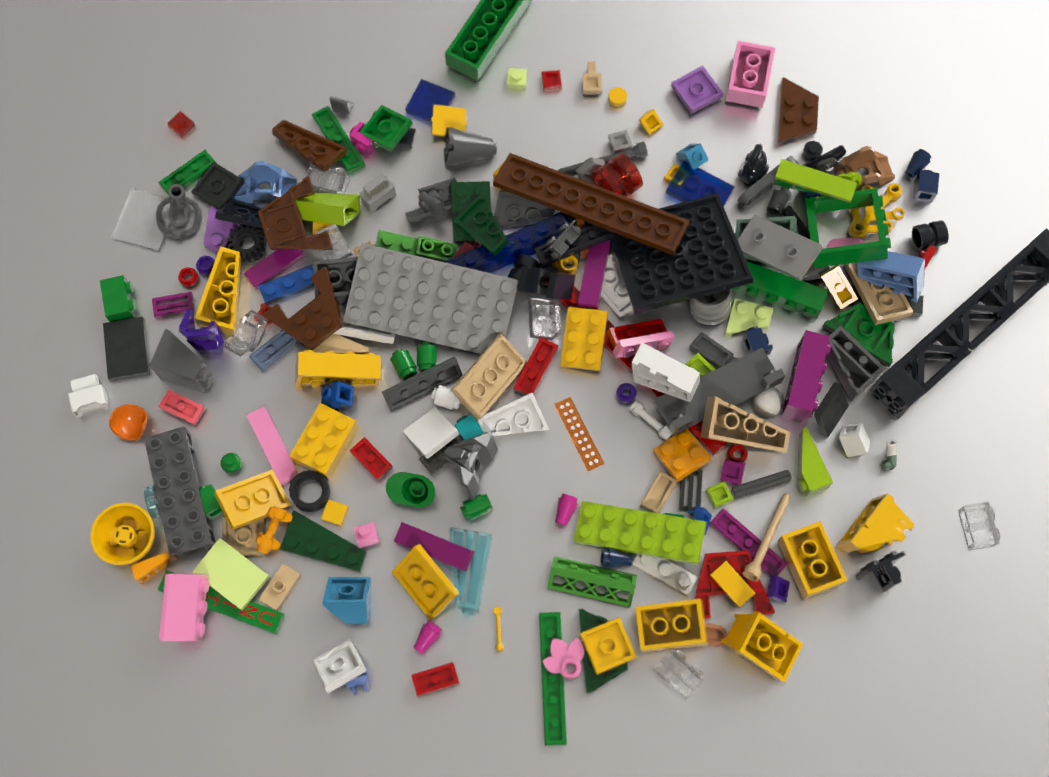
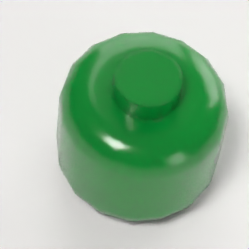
[221,453,243,475]

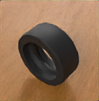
[289,470,330,512]

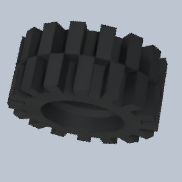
[228,225,266,263]

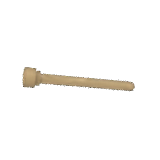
[743,493,791,581]

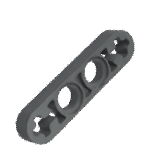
[737,156,799,208]

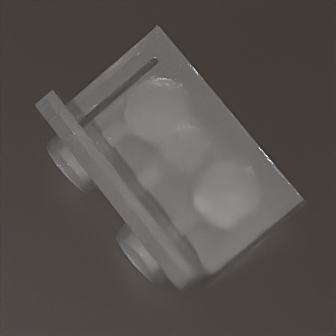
[528,298,562,340]

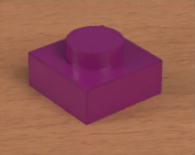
[720,459,746,484]

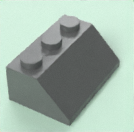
[313,257,358,305]

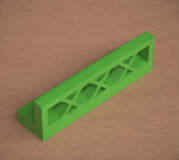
[547,556,637,607]

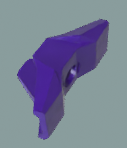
[178,309,224,354]

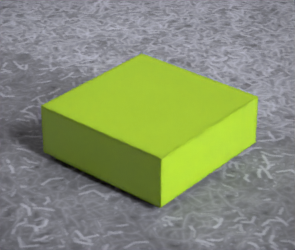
[705,481,734,509]

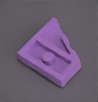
[203,206,242,254]

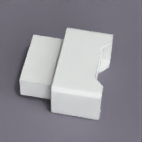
[68,374,110,418]

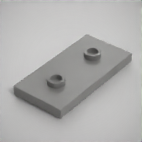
[738,214,823,281]

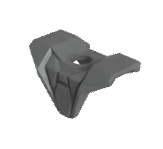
[443,432,498,500]

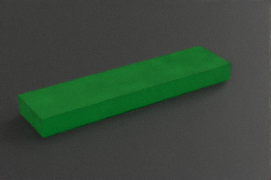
[312,106,365,174]

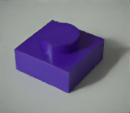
[767,576,790,603]

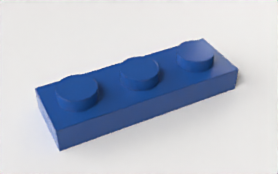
[258,264,314,306]

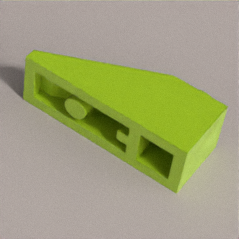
[797,427,833,497]

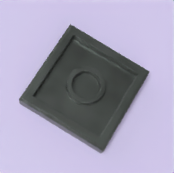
[191,161,245,210]
[814,382,849,437]

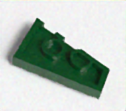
[454,193,509,256]

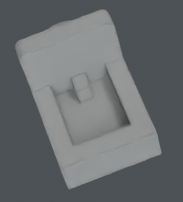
[576,157,606,185]

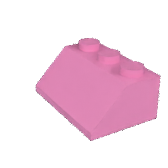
[159,572,210,641]

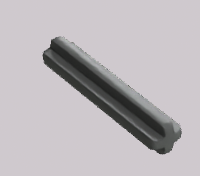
[732,470,792,498]

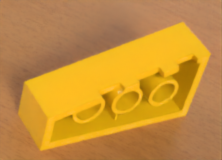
[194,246,242,337]
[295,350,381,388]

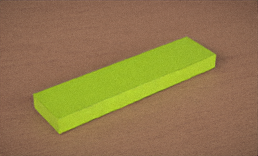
[775,159,857,203]

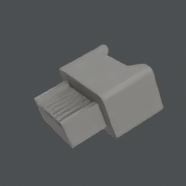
[359,173,396,213]

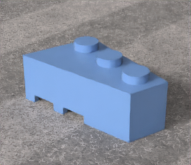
[857,251,925,303]

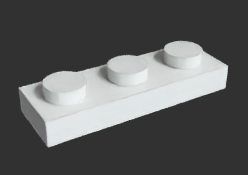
[632,554,698,597]

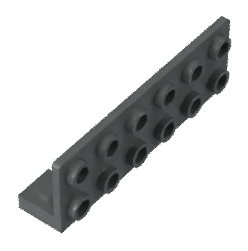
[655,348,786,435]
[144,426,216,556]

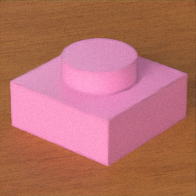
[354,522,380,548]

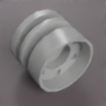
[690,289,732,325]

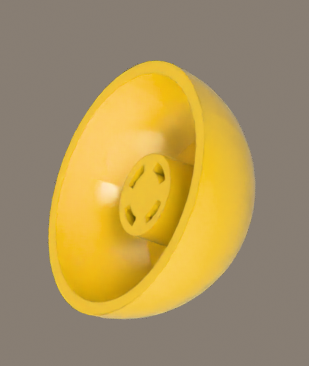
[90,503,155,566]

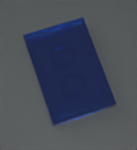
[665,160,735,207]

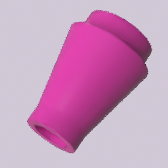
[555,493,578,526]
[413,620,442,654]

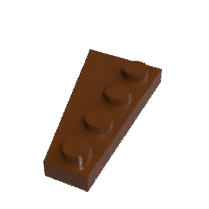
[272,119,347,173]

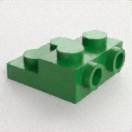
[359,105,413,152]

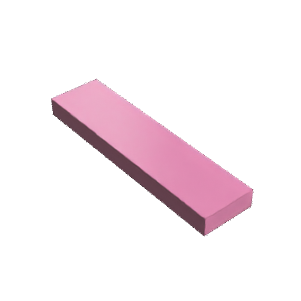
[246,406,298,486]

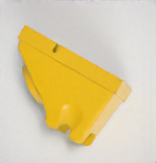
[836,493,914,554]
[721,611,803,683]

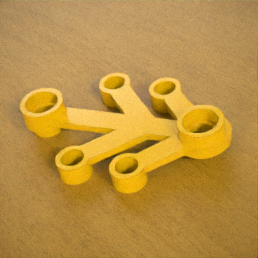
[848,183,905,239]

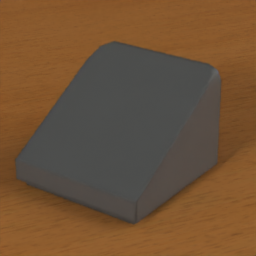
[330,97,354,114]

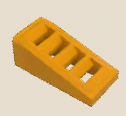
[131,551,178,584]

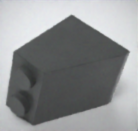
[149,329,213,393]

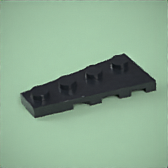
[215,199,304,228]

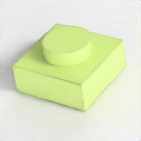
[507,68,527,89]

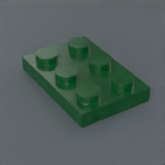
[450,181,491,242]

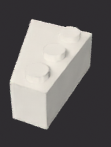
[632,343,700,402]

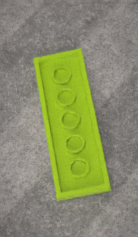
[573,501,707,565]

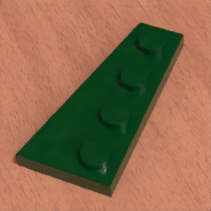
[280,510,367,573]

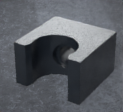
[518,266,576,299]

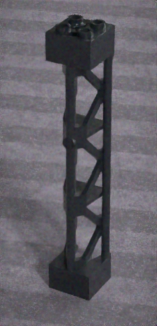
[869,228,1049,419]

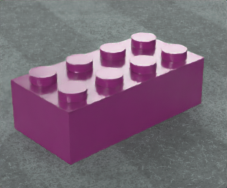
[781,330,831,424]

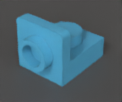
[676,143,708,169]

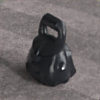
[738,143,769,185]

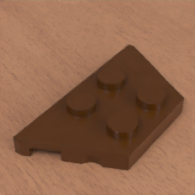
[777,77,819,145]

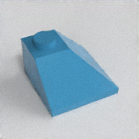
[323,577,371,624]

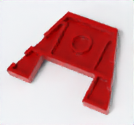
[694,550,775,618]

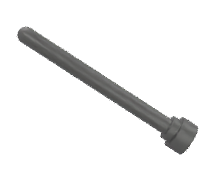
[558,141,648,174]

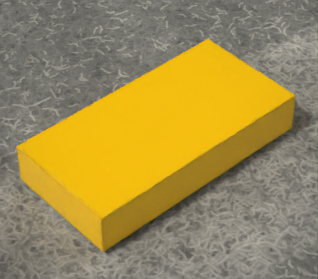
[710,561,755,608]

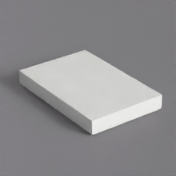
[582,253,633,320]

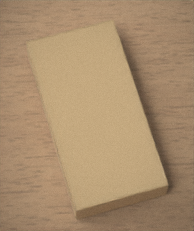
[639,471,677,514]

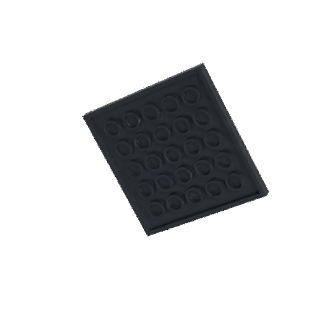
[610,193,753,314]

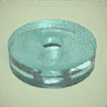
[144,485,161,520]

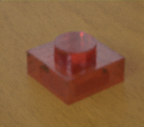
[167,111,195,138]

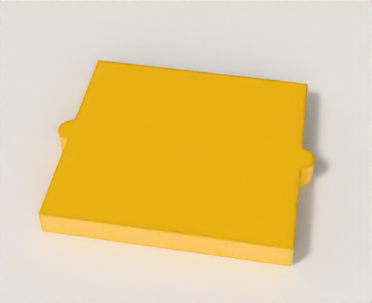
[430,105,467,137]

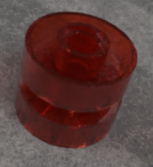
[592,153,643,197]

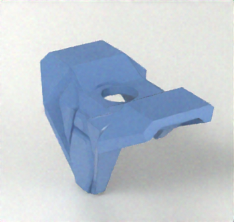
[234,161,297,204]

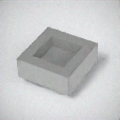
[608,130,633,153]

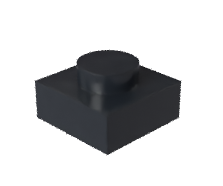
[396,128,417,149]

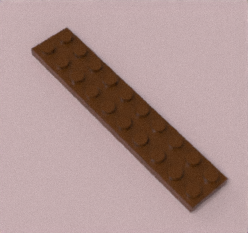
[493,153,690,255]

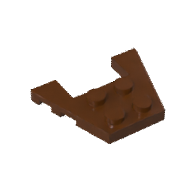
[258,176,333,250]
[263,267,344,350]

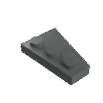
[494,191,555,229]

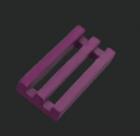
[152,292,195,319]

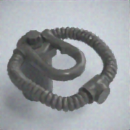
[156,184,201,239]

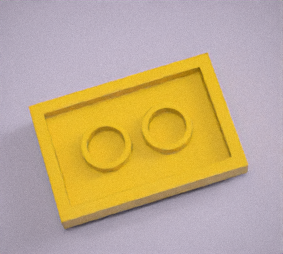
[560,307,608,371]
[214,470,291,530]
[392,544,459,621]

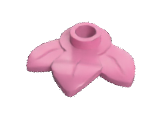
[543,638,584,679]

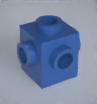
[321,381,354,411]

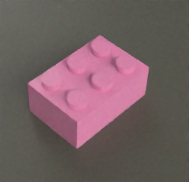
[725,41,775,108]

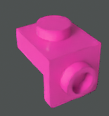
[350,121,374,155]

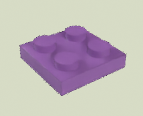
[671,66,724,114]

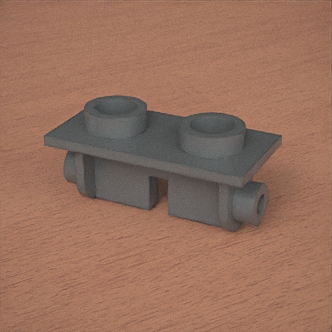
[544,219,581,259]

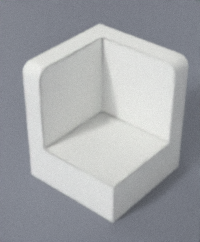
[839,422,870,457]

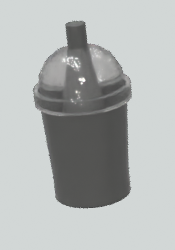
[766,186,791,217]

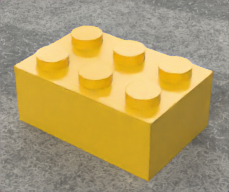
[289,403,359,480]
[777,521,847,600]
[635,599,708,653]

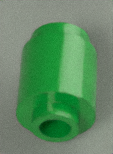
[417,342,437,372]
[390,349,417,380]
[460,494,493,521]

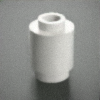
[431,385,461,410]

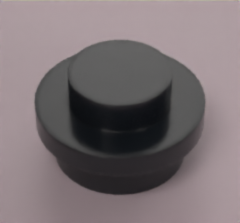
[803,141,823,160]

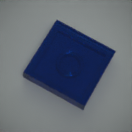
[405,79,456,123]

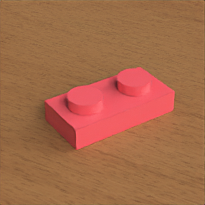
[158,389,205,426]

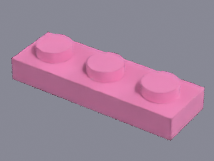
[613,331,675,358]

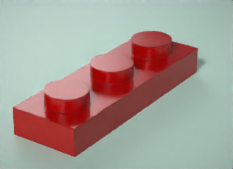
[606,319,667,348]
[514,337,559,395]

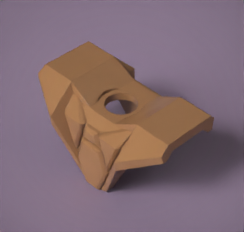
[831,146,895,191]

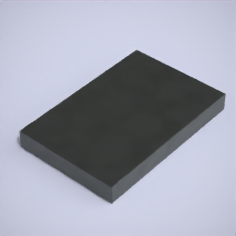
[103,316,150,381]

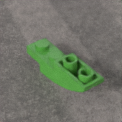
[376,230,457,264]

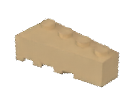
[700,396,790,453]

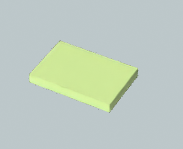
[192,538,270,611]

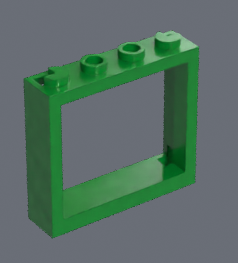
[805,188,891,268]

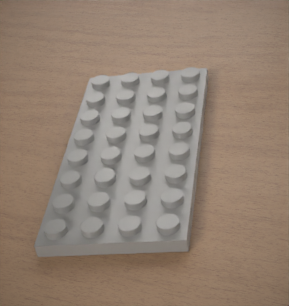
[343,243,519,354]

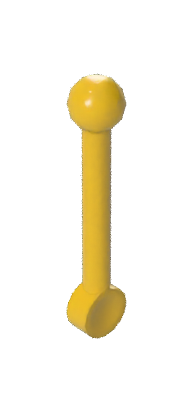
[493,606,504,652]

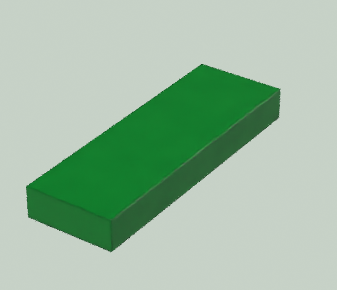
[158,150,216,196]

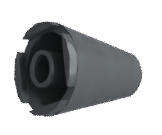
[444,127,497,166]

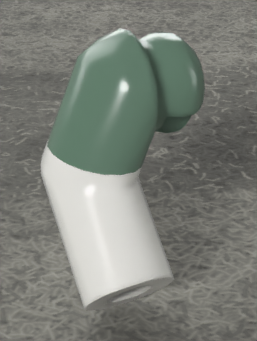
[881,439,897,470]

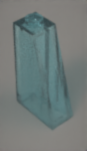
[449,527,492,615]

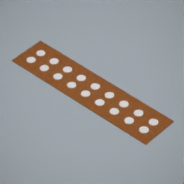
[554,397,605,471]

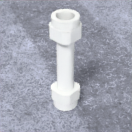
[629,401,672,441]

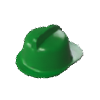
[386,472,435,508]

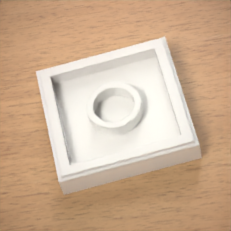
[403,407,459,459]
[313,639,367,693]

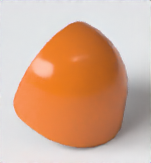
[109,404,148,441]

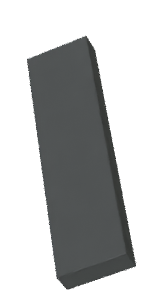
[382,356,463,411]

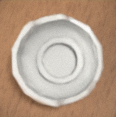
[751,387,784,419]

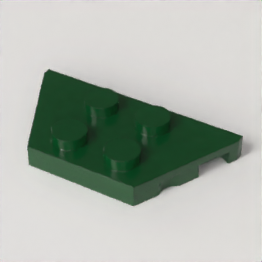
[579,609,628,694]

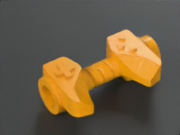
[255,506,293,554]

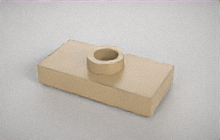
[259,563,301,611]

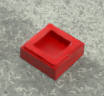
[541,70,562,91]

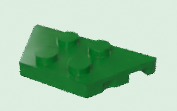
[822,303,895,367]

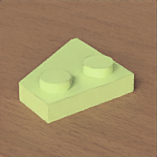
[725,298,773,336]

